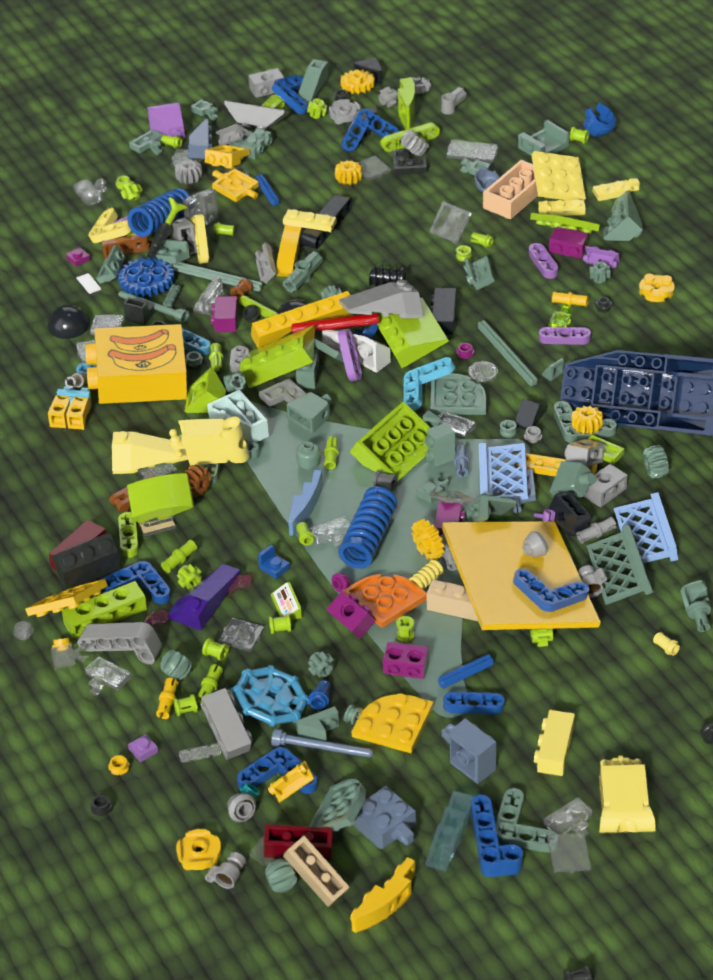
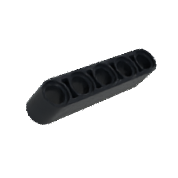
[300,194,353,249]

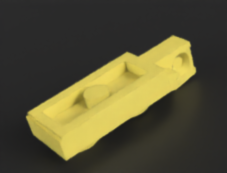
[592,178,640,201]
[538,199,586,216]

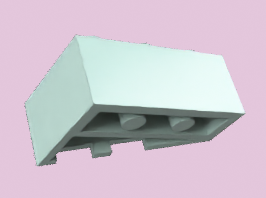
[207,390,269,442]

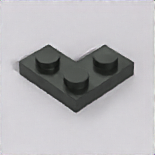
[392,149,427,175]

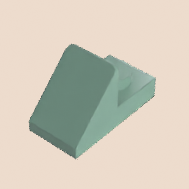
[296,707,339,741]

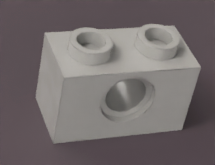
[248,68,284,98]
[565,439,605,467]
[584,464,627,507]

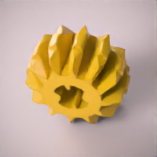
[335,160,362,185]
[571,405,603,435]

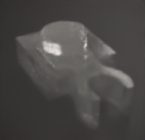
[50,645,88,670]

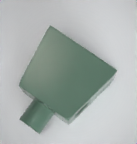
[287,392,332,433]
[549,461,596,499]

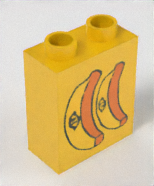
[85,324,187,404]

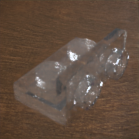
[193,277,223,315]

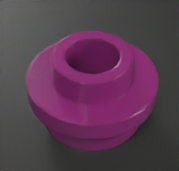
[456,343,474,359]
[332,573,350,593]

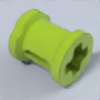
[569,127,589,144]
[269,614,291,634]
[396,616,414,643]
[202,638,229,662]
[173,694,198,717]

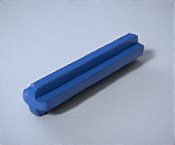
[256,174,280,206]
[438,654,494,688]

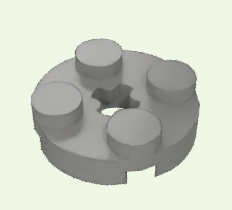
[329,99,360,124]

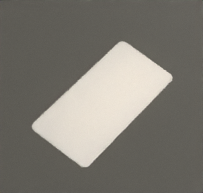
[77,273,101,294]

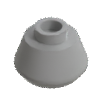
[522,531,548,558]
[227,793,256,822]

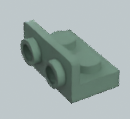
[153,239,190,264]

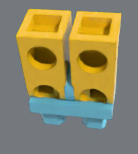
[48,386,92,430]

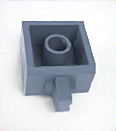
[442,719,496,784]
[354,786,416,849]

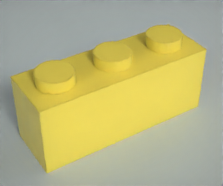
[534,710,575,776]

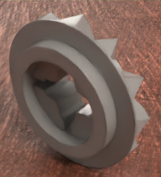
[412,77,431,94]

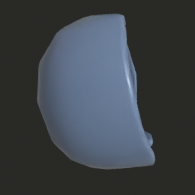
[475,167,500,192]

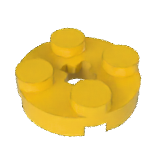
[639,274,675,302]
[176,829,221,870]

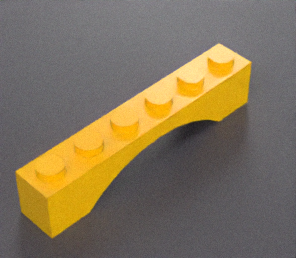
[251,291,354,348]

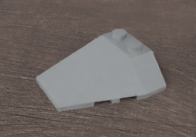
[339,280,423,318]

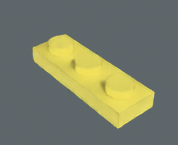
[283,209,337,232]

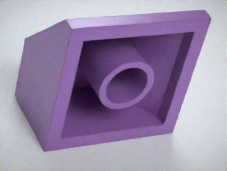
[147,102,185,140]

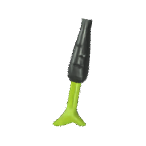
[147,197,188,259]

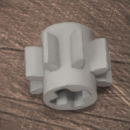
[379,86,398,108]

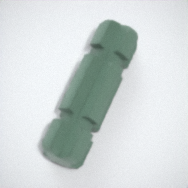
[162,284,180,308]

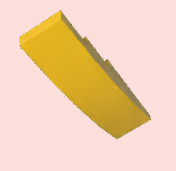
[276,225,303,277]

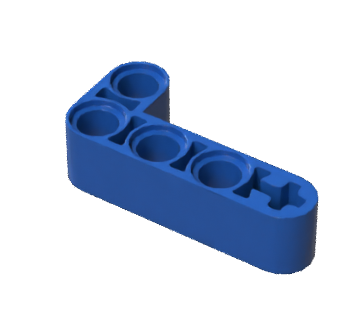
[471,795,523,877]

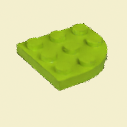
[530,213,600,234]

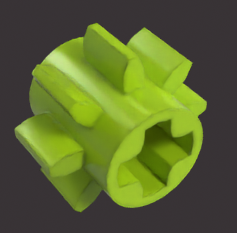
[307,99,327,119]
[121,181,142,202]
[177,564,202,589]
[530,629,553,647]

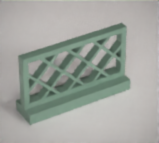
[587,525,653,605]

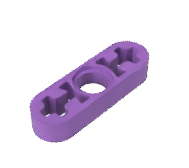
[529,243,558,279]
[539,327,591,345]
[338,328,362,382]

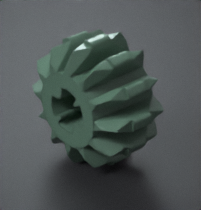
[643,445,669,478]

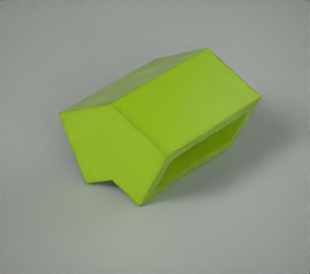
[261,94,285,109]

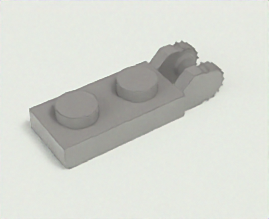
[255,243,277,284]

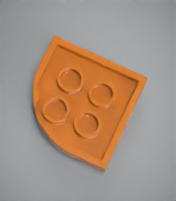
[343,574,427,629]

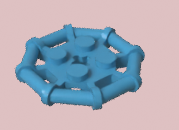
[232,665,309,727]

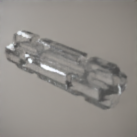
[179,743,221,763]

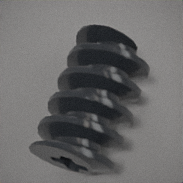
[369,264,406,287]

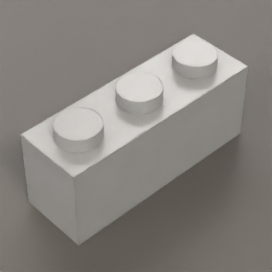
[201,688,253,760]

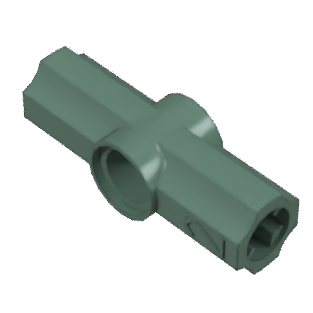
[283,251,323,293]
[223,372,246,392]

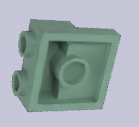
[229,128,272,159]

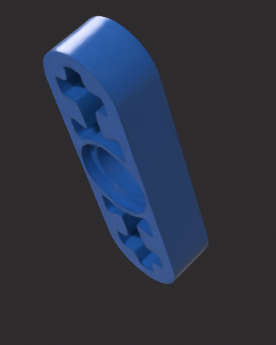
[443,692,505,714]

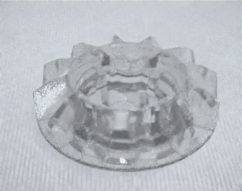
[468,361,497,383]

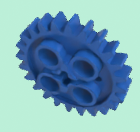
[118,257,174,297]

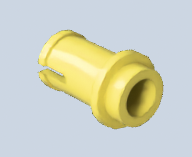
[653,632,680,655]

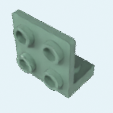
[466,493,517,522]

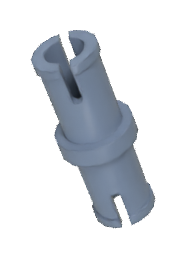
[454,444,469,478]

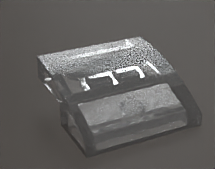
[183,188,218,224]

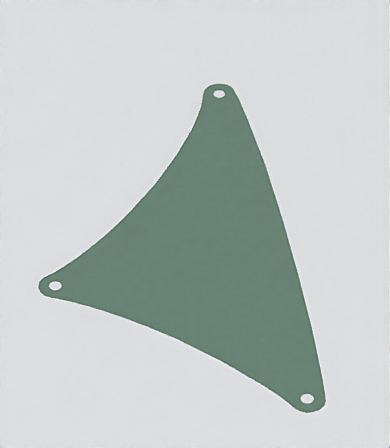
[245,401,531,718]

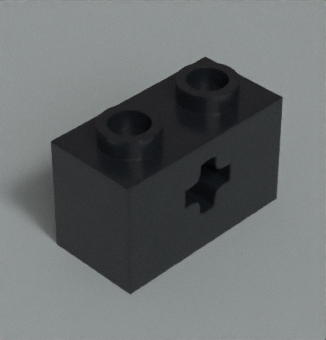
[549,492,592,537]

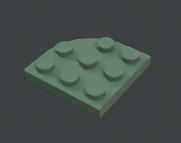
[430,373,486,415]
[309,779,366,832]

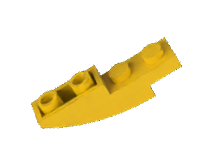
[350,857,415,933]

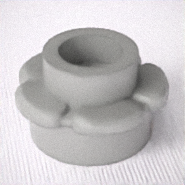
[524,426,542,443]

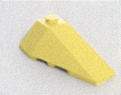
[112,431,188,474]

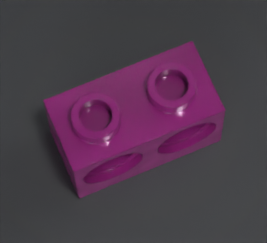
[383,642,429,679]

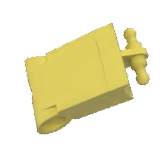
[169,417,249,465]
[599,755,655,833]

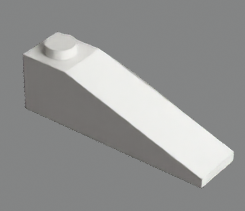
[322,330,391,373]

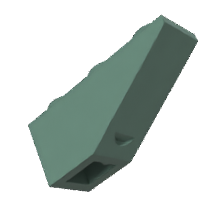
[298,59,329,102]

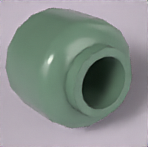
[296,442,321,470]

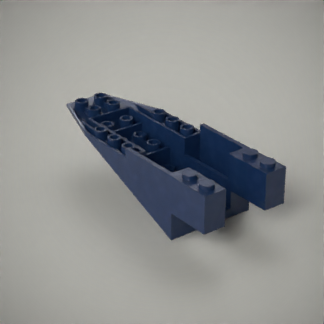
[560,350,713,437]

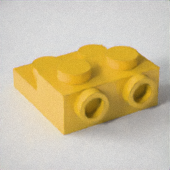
[205,144,250,168]

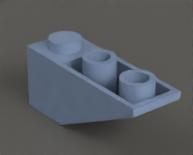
[188,119,211,159]

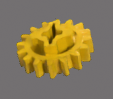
[341,69,374,94]
[411,518,444,560]

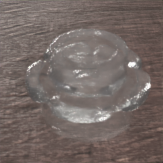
[14,621,34,640]

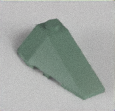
[603,190,642,241]

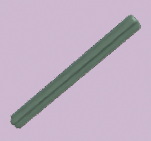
[169,262,263,292]
[478,320,538,387]

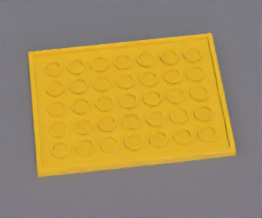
[442,521,600,630]

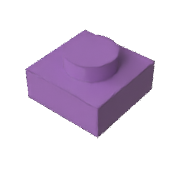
[128,734,158,762]

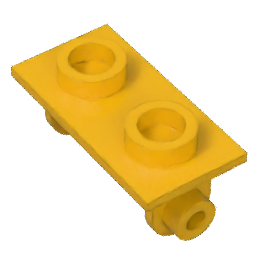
[268,761,314,803]

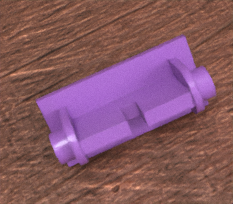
[583,246,620,269]

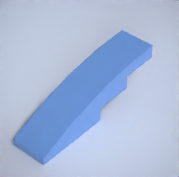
[288,470,323,536]

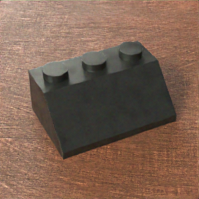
[51,533,120,591]

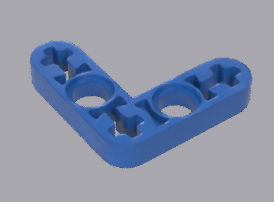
[272,75,308,115]
[341,109,399,152]
[100,561,171,604]
[513,569,589,612]
[237,747,318,794]

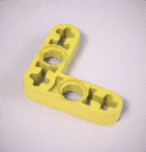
[88,208,131,243]
[189,214,209,264]

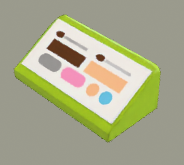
[271,582,302,621]

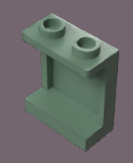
[518,120,569,156]

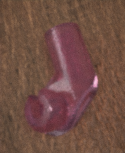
[226,574,252,596]
[142,610,169,626]

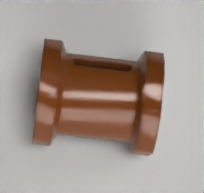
[230,279,253,301]

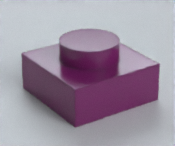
[66,247,90,267]

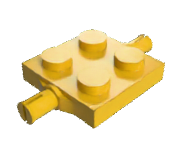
[212,168,259,202]

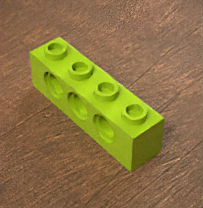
[62,581,147,639]

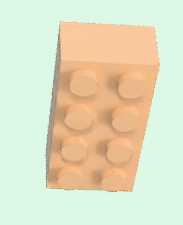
[483,160,538,219]

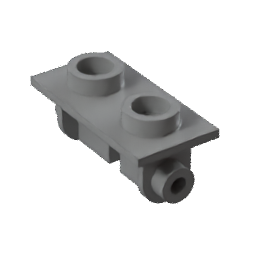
[216,124,248,145]

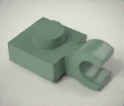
[191,100,219,120]
[460,159,491,175]

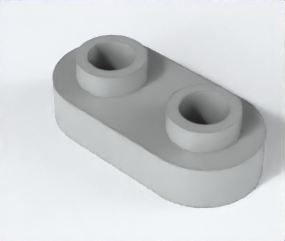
[230,346,249,373]

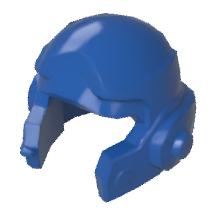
[583,102,616,137]

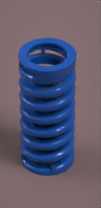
[128,188,192,237]
[338,486,398,569]

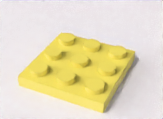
[532,151,586,201]

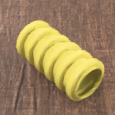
[409,560,443,589]

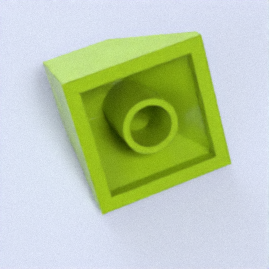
[184,367,226,413]

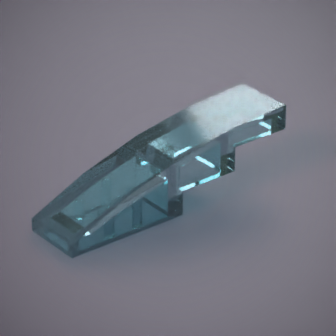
[425,791,474,872]

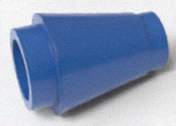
[309,680,331,710]

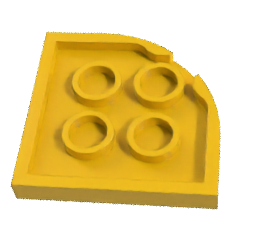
[25,579,108,617]
[352,694,434,754]

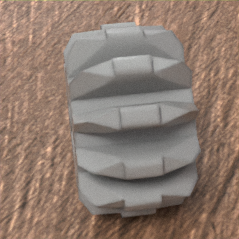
[401,130,428,156]
[175,159,202,185]

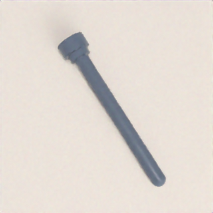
[271,728,374,757]

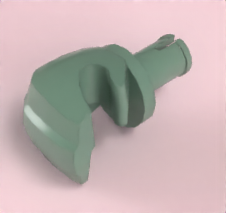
[681,580,711,632]

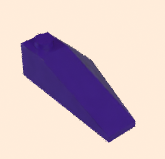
[167,564,241,631]

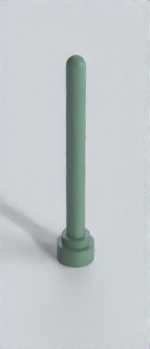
[118,291,190,324]

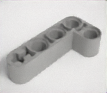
[77,622,162,665]

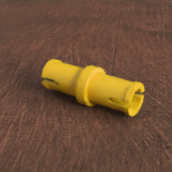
[552,292,589,307]
[156,678,178,719]

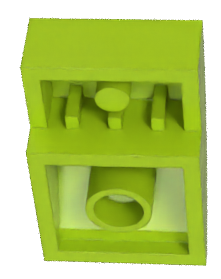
[398,77,415,130]
[127,473,194,524]

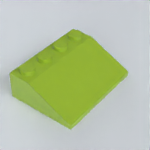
[372,298,449,368]
[239,326,315,388]
[350,401,431,482]

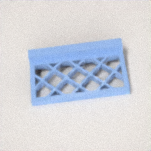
[479,443,528,500]
[614,492,678,563]

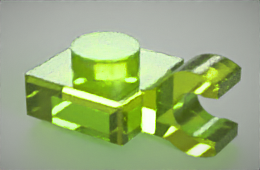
[549,304,571,327]

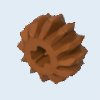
[185,464,212,498]

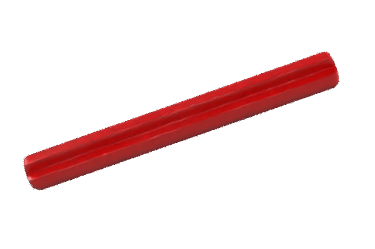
[291,313,380,333]

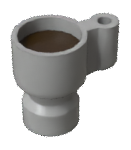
[579,565,607,597]
[205,852,246,889]

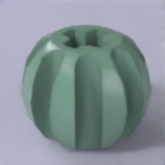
[161,650,192,680]
[265,859,297,893]

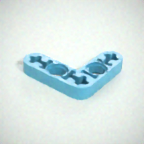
[404,357,455,411]

